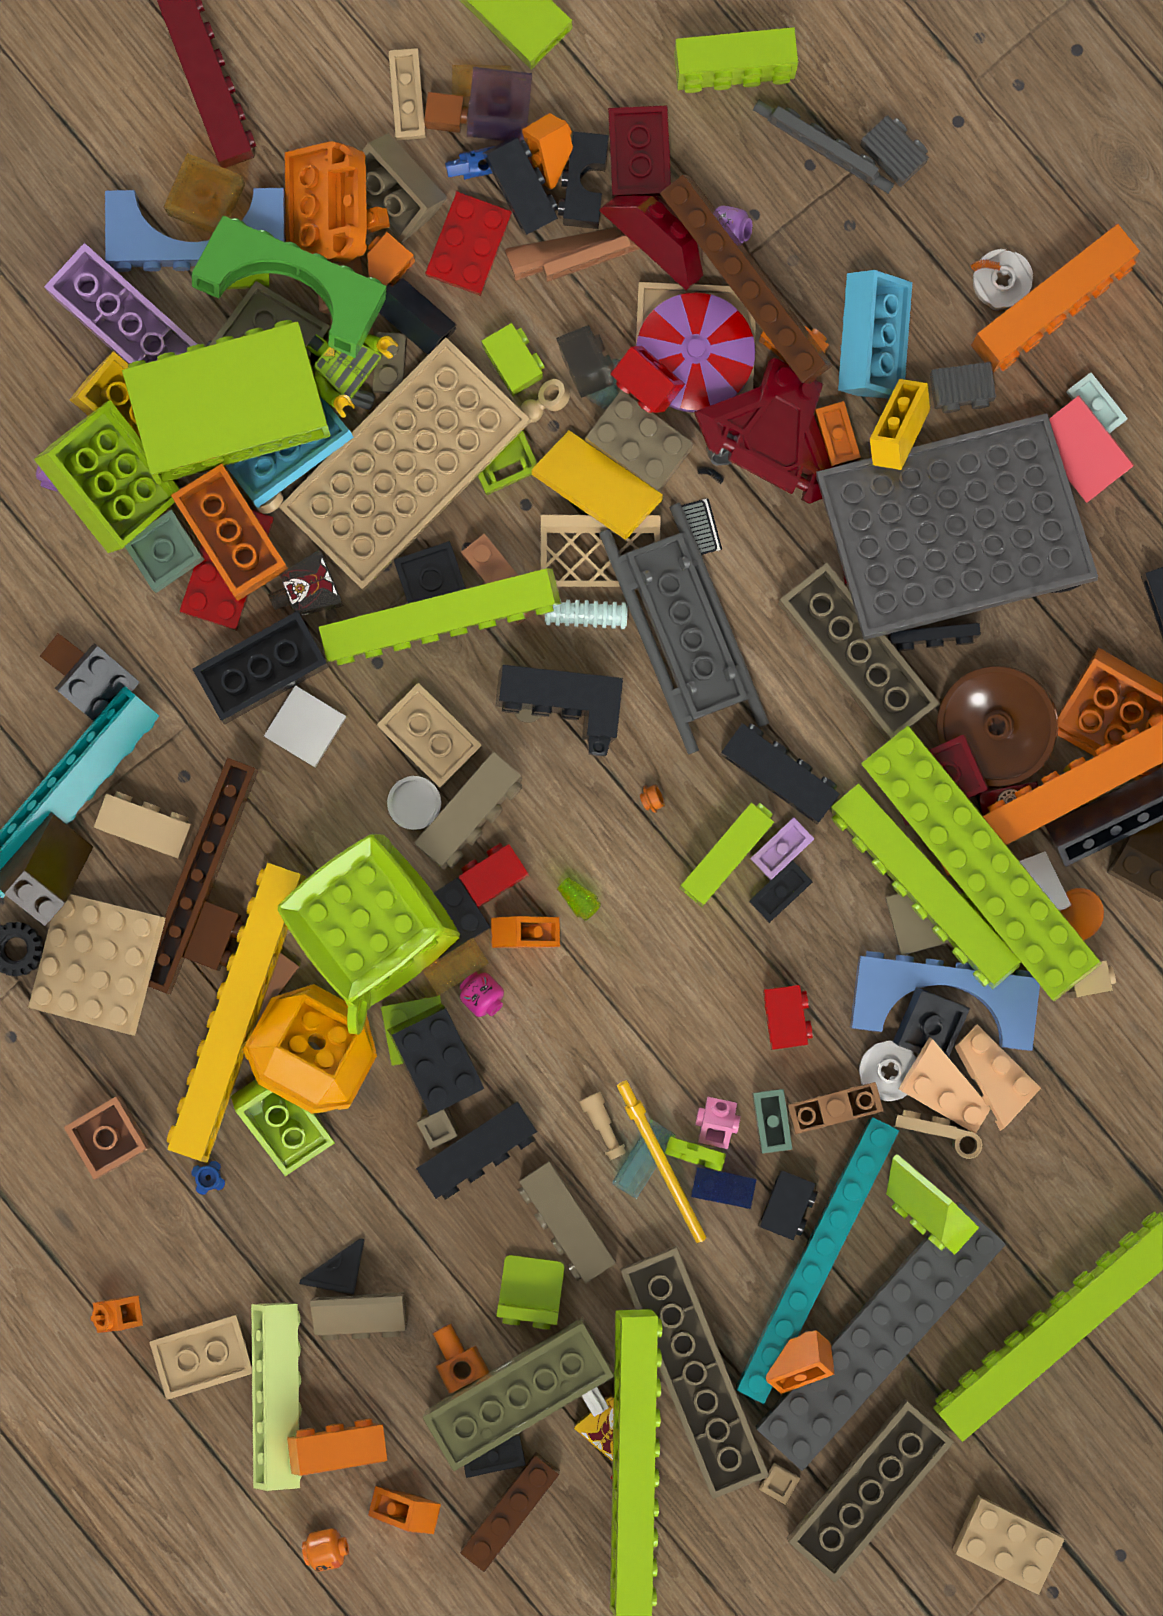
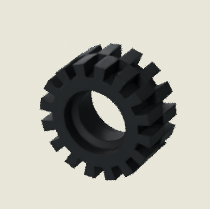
[0,922,44,976]

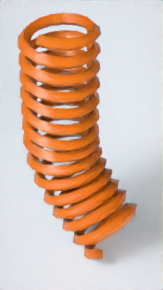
[970,259,1001,271]

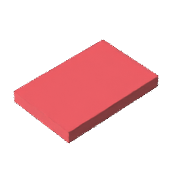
[1049,395,1135,503]

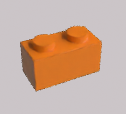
[367,206,390,234]

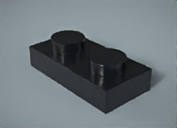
[749,860,813,923]
[464,1435,526,1478]

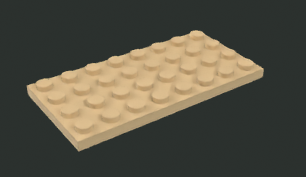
[279,338,531,591]

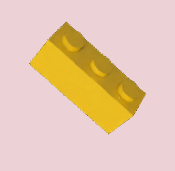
[870,379,930,470]

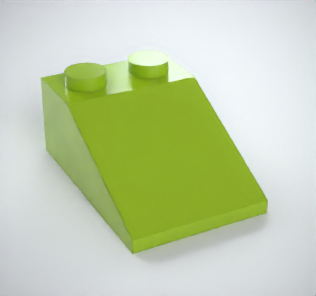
[231,1079,335,1176]

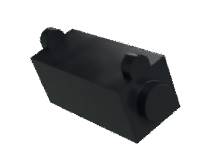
[379,278,456,355]

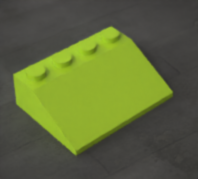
[34,400,180,553]

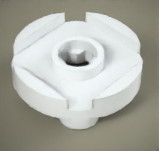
[973,249,1033,310]
[859,1041,916,1101]

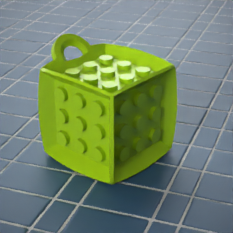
[278,834,460,1035]

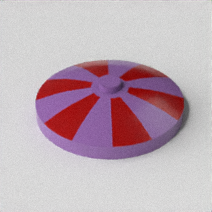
[636,292,755,412]

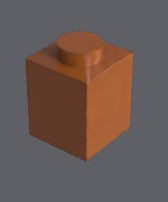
[424,92,469,133]

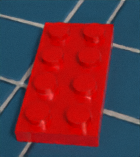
[179,510,274,631]

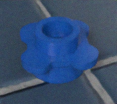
[191,1161,225,1195]

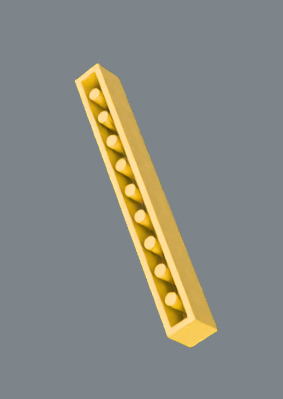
[167,863,307,1162]

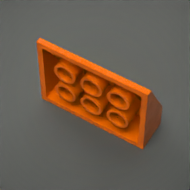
[1057,647,1163,780]

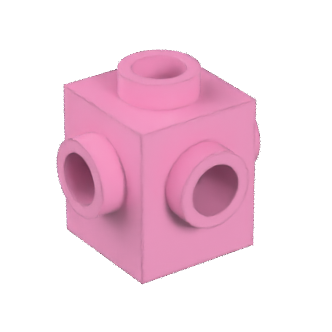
[695,1097,741,1149]

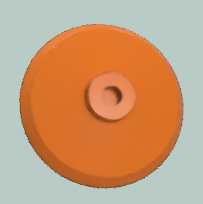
[1060,888,1104,940]

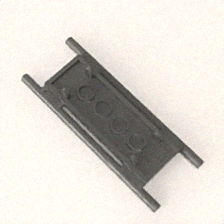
[599,503,769,755]

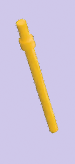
[617,1080,707,1243]

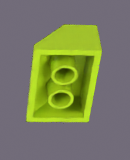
[886,1154,979,1255]

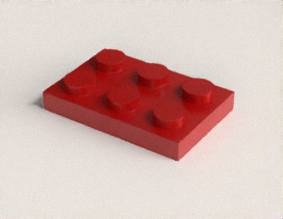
[425,191,512,296]

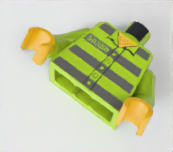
[306,334,398,418]

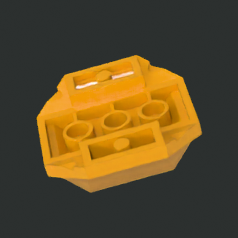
[243,984,377,1114]

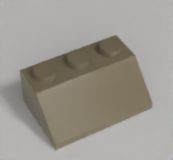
[363,133,447,244]
[310,1292,407,1341]

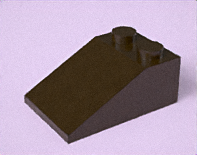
[0,812,93,926]
[1107,820,1163,902]

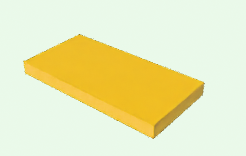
[532,430,663,540]

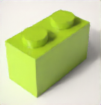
[481,323,545,397]

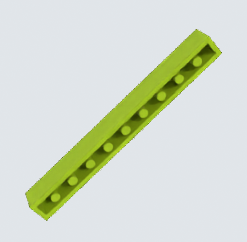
[610,1309,662,1616]

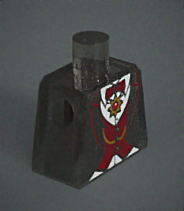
[268,550,344,616]

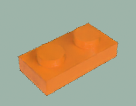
[815,401,861,467]

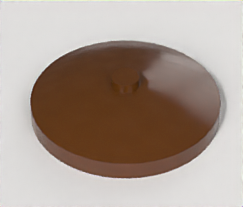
[937,666,1058,786]

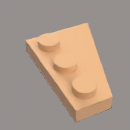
[955,1024,1041,1131]
[898,1037,991,1133]

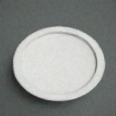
[387,776,441,830]

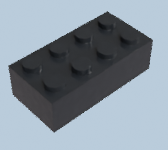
[192,611,329,725]

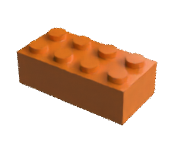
[171,464,289,601]

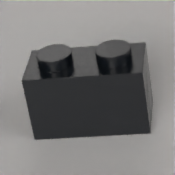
[758,1170,818,1241]

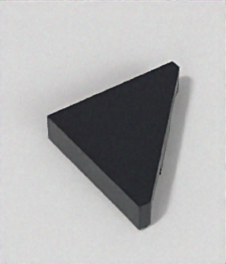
[299,1238,365,1295]

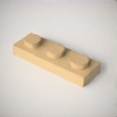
[388,48,426,141]

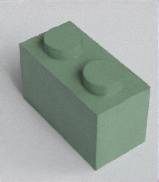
[752,1089,792,1154]

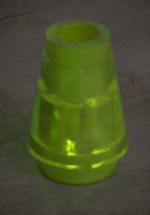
[557,877,601,921]

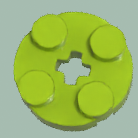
[664,1136,726,1171]

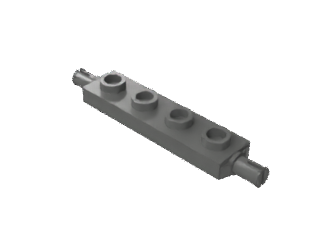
[753,99,895,194]

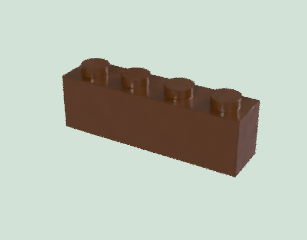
[460,1452,560,1572]

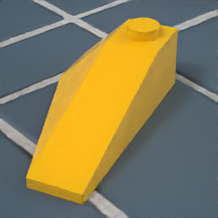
[69,351,141,439]

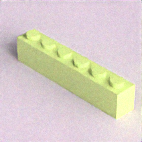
[251,1302,302,1491]

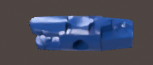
[445,146,495,180]

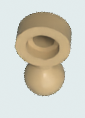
[520,379,570,423]

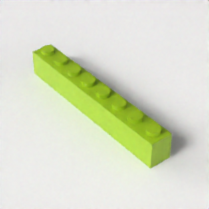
[319,568,561,666]
[831,783,1021,990]

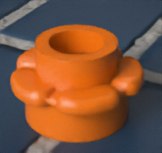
[640,784,665,813]

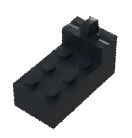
[495,665,623,756]

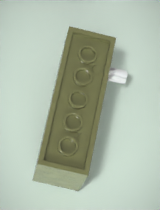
[423,1317,614,1471]

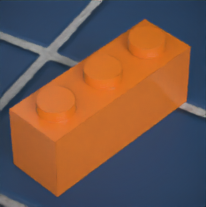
[287,1419,387,1476]

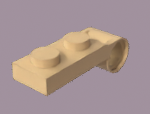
[893,1110,982,1159]

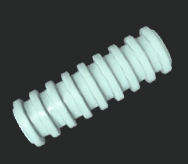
[545,599,628,629]

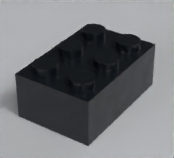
[387,1003,484,1116]

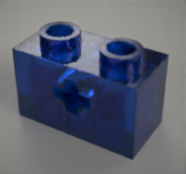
[690,1166,757,1209]

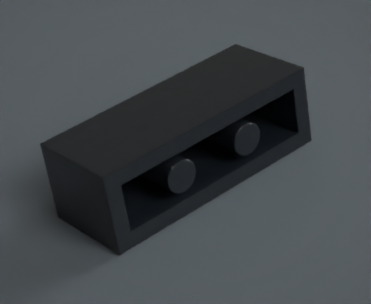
[483,136,558,235]

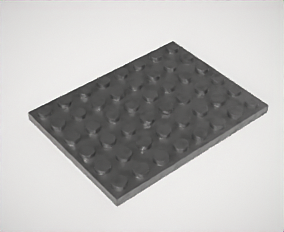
[816,413,1098,640]

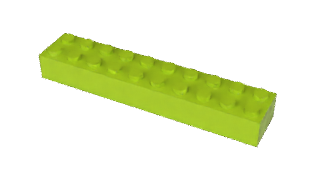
[861,726,1102,1001]
[933,1212,1163,1442]

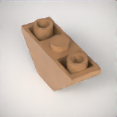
[788,1082,883,1134]

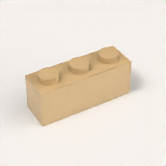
[94,791,194,860]

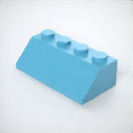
[838,270,913,399]

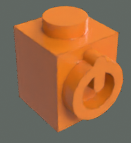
[91,1295,143,1333]

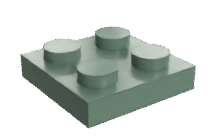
[125,509,205,593]

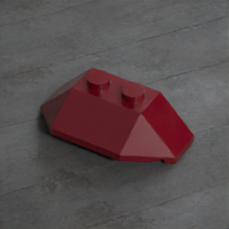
[599,196,704,291]

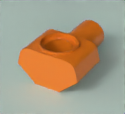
[432,1324,489,1393]

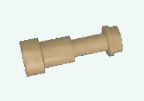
[579,1091,626,1160]

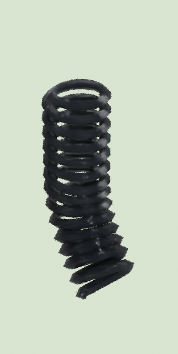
[697,466,724,484]

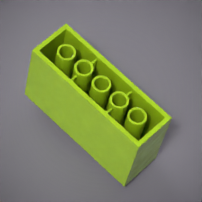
[122,320,331,484]

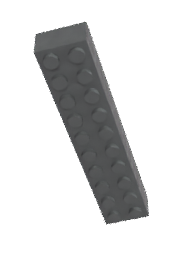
[755,1202,1006,1471]

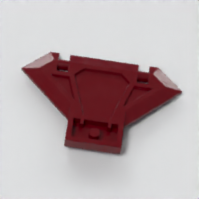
[694,358,834,504]

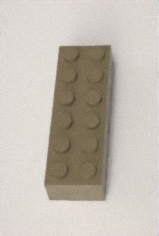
[778,563,939,742]
[787,1398,954,1583]

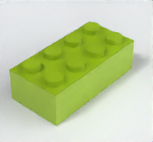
[674,27,798,93]

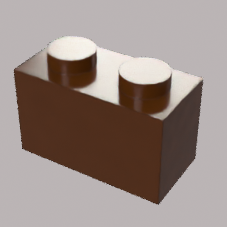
[183,901,244,971]

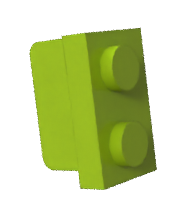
[496,1255,564,1329]

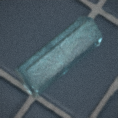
[612,1119,676,1199]

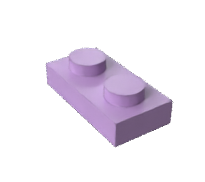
[750,818,814,881]

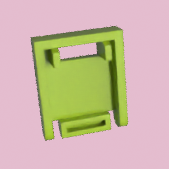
[478,431,537,495]

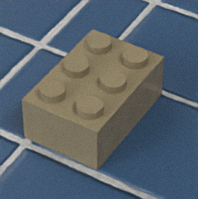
[586,390,693,492]

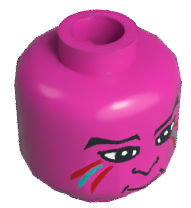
[460,972,504,1017]

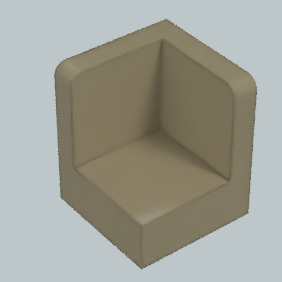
[417,1107,460,1149]

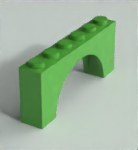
[192,215,387,358]

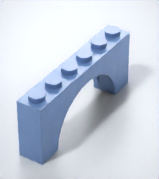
[105,188,286,272]
[850,951,1040,1051]

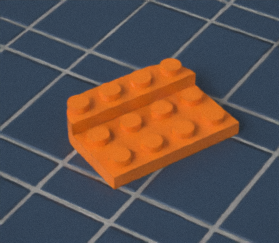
[285,141,367,263]

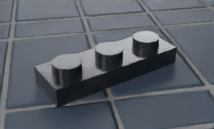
[888,623,981,651]

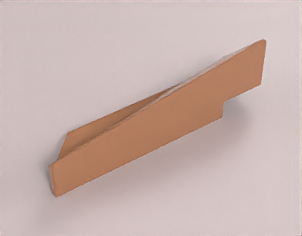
[505,227,640,282]

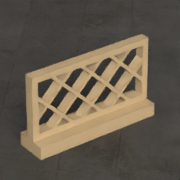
[541,514,660,587]

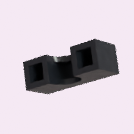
[558,131,609,229]

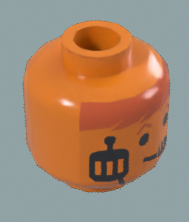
[302,1528,349,1572]

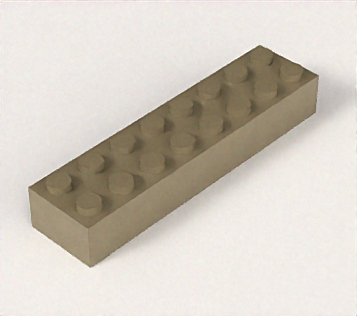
[620,1246,769,1499]

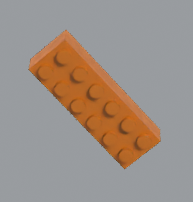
[971,224,1140,373]

